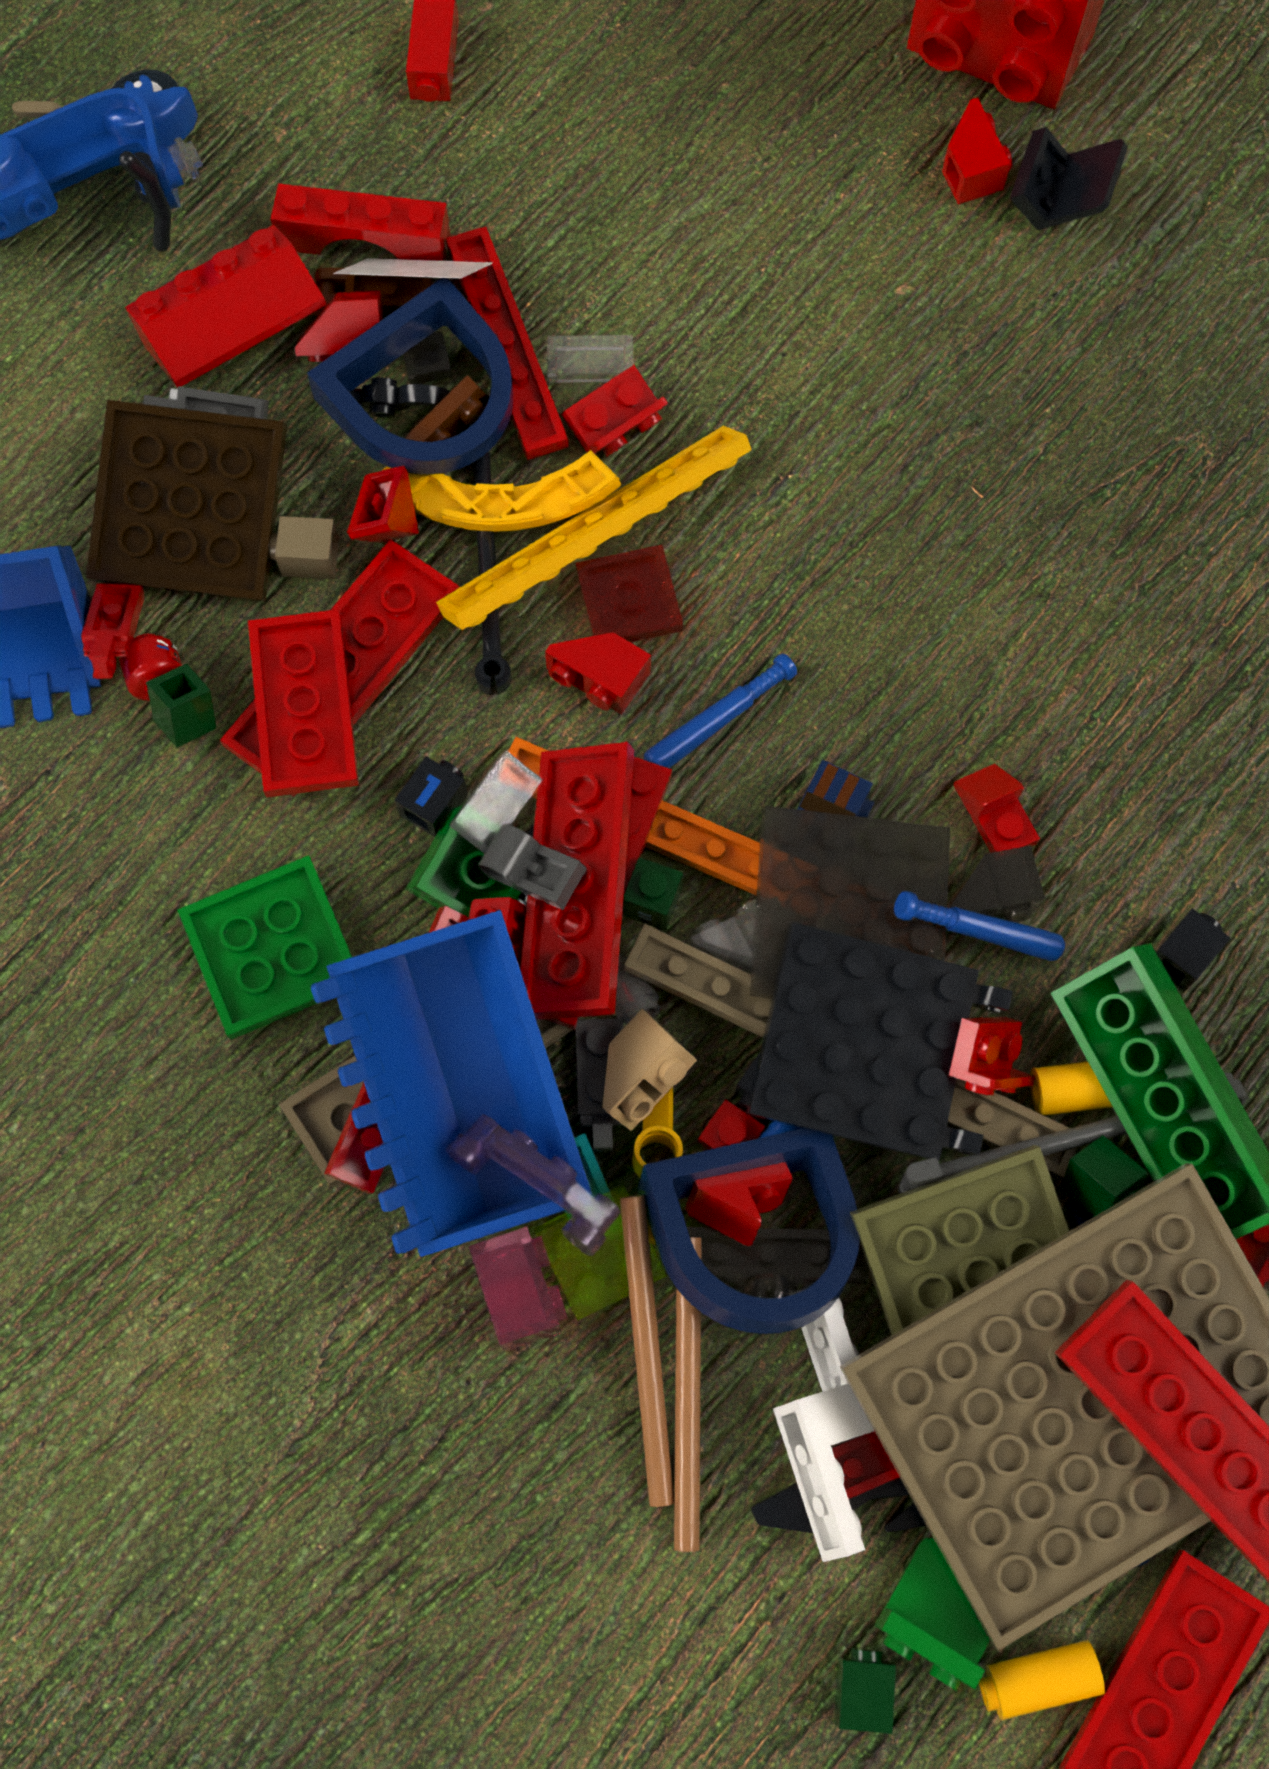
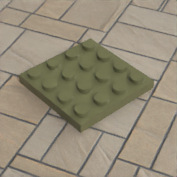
[850,1145,1069,1335]

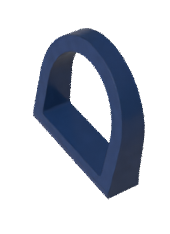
[307,278,513,475]
[637,1128,860,1334]

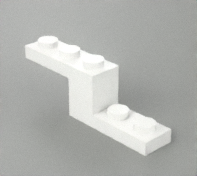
[773,1288,874,1562]

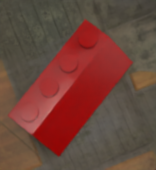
[125,225,327,388]

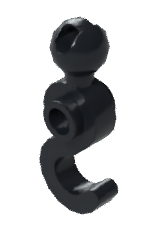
[349,377,451,418]

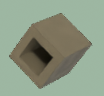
[269,516,339,579]

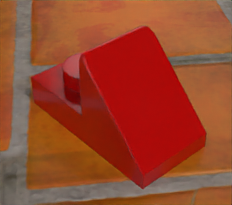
[953,763,1040,863]
[685,1162,793,1246]

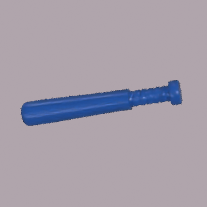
[643,653,797,768]
[894,891,1065,961]

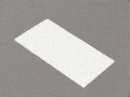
[333,258,492,279]

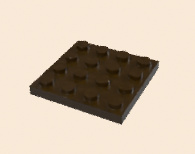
[86,400,287,602]

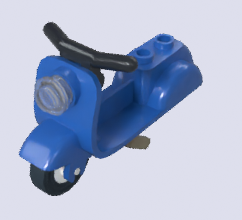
[0,70,203,252]

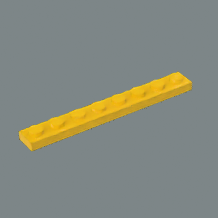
[436,425,752,630]

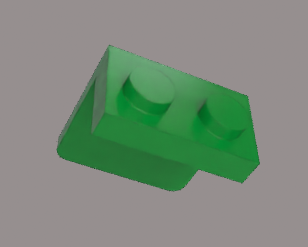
[874,1537,990,1691]

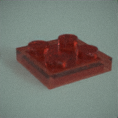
[576,544,683,642]

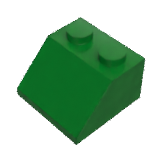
[405,805,521,917]

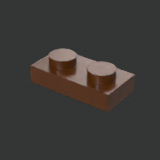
[405,375,489,442]

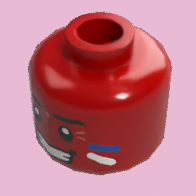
[119,633,182,701]

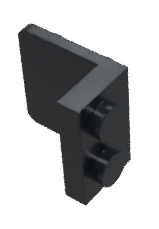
[1010,127,1128,230]

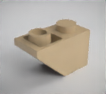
[602,1009,697,1131]

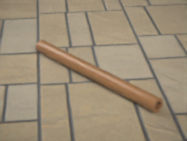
[620,1195,674,1507]
[674,1237,702,1552]

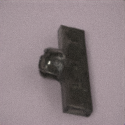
[669,1227,869,1298]

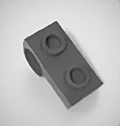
[478,823,587,910]

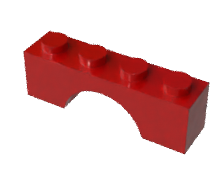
[270,183,451,261]

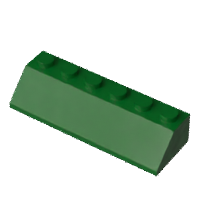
[1051,943,1269,1239]

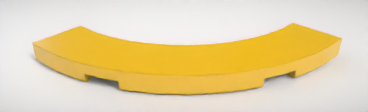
[383,450,621,532]

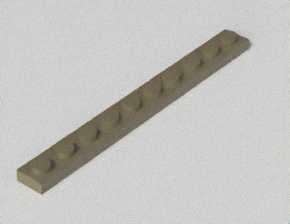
[623,924,1077,1181]

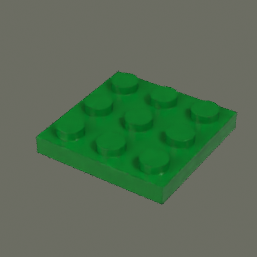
[177,855,352,1040]

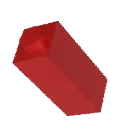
[406,0,459,102]

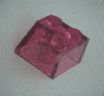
[469,1226,568,1353]

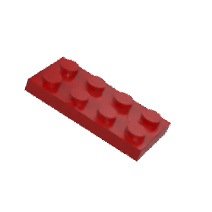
[248,609,359,798]

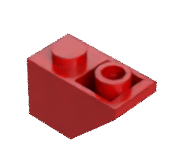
[942,97,1012,205]
[295,290,383,362]
[545,632,651,715]

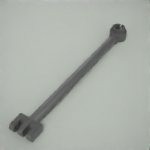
[898,1073,1249,1194]

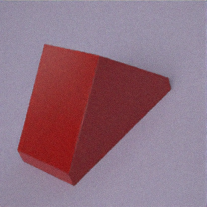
[347,465,419,543]

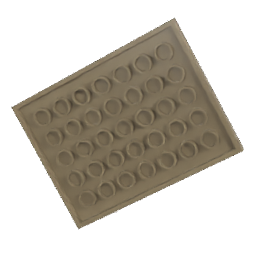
[839,1163,1269,1651]

